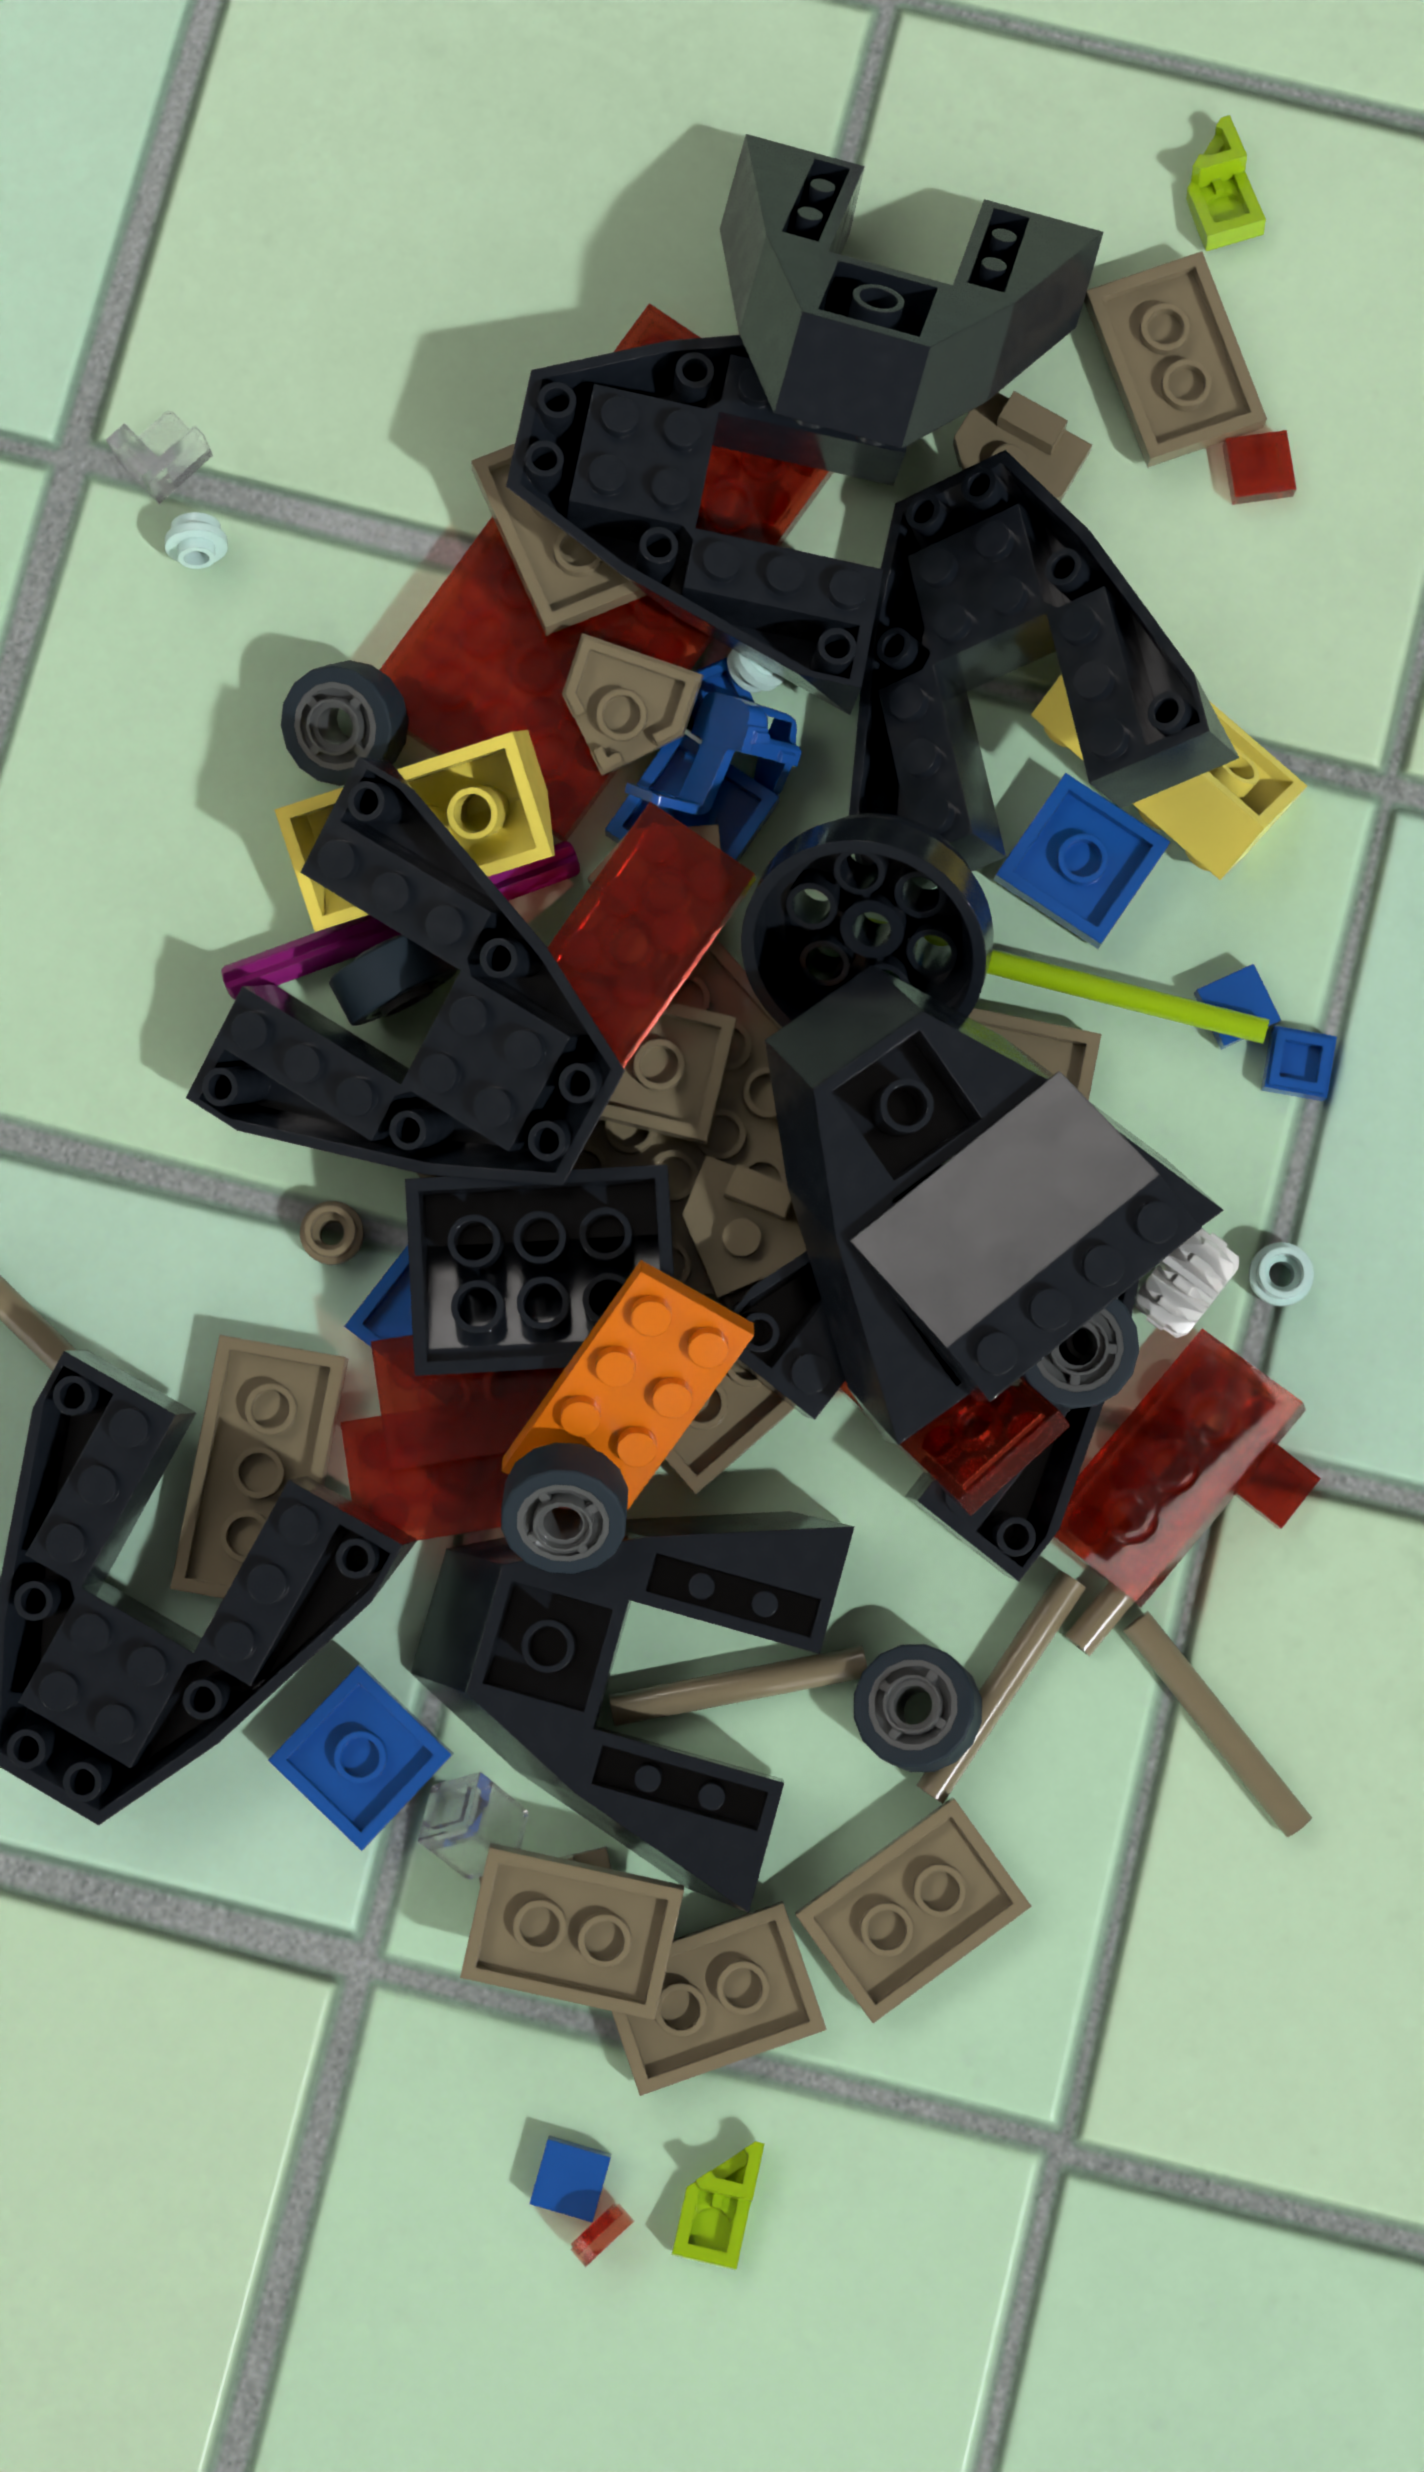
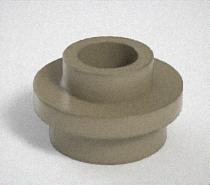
[300,1201,364,1265]

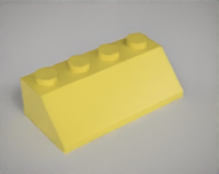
[1031,674,1307,880]
[274,730,555,932]

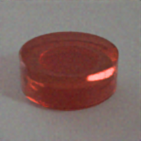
[570,2203,634,2268]

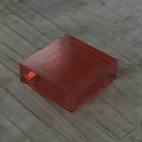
[1222,430,1297,505]
[1228,1438,1321,1529]

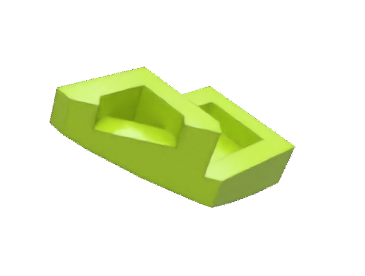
[1186,115,1266,251]
[671,2141,765,2270]

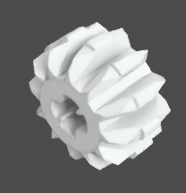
[1135,1229,1239,1338]

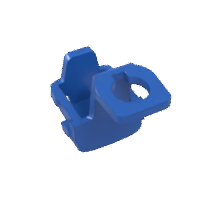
[624,692,802,815]

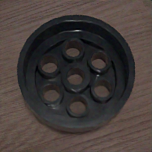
[741,813,994,1027]

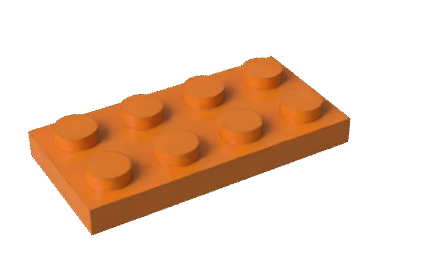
[501,1260,754,1511]

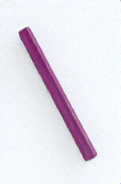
[221,841,580,1000]

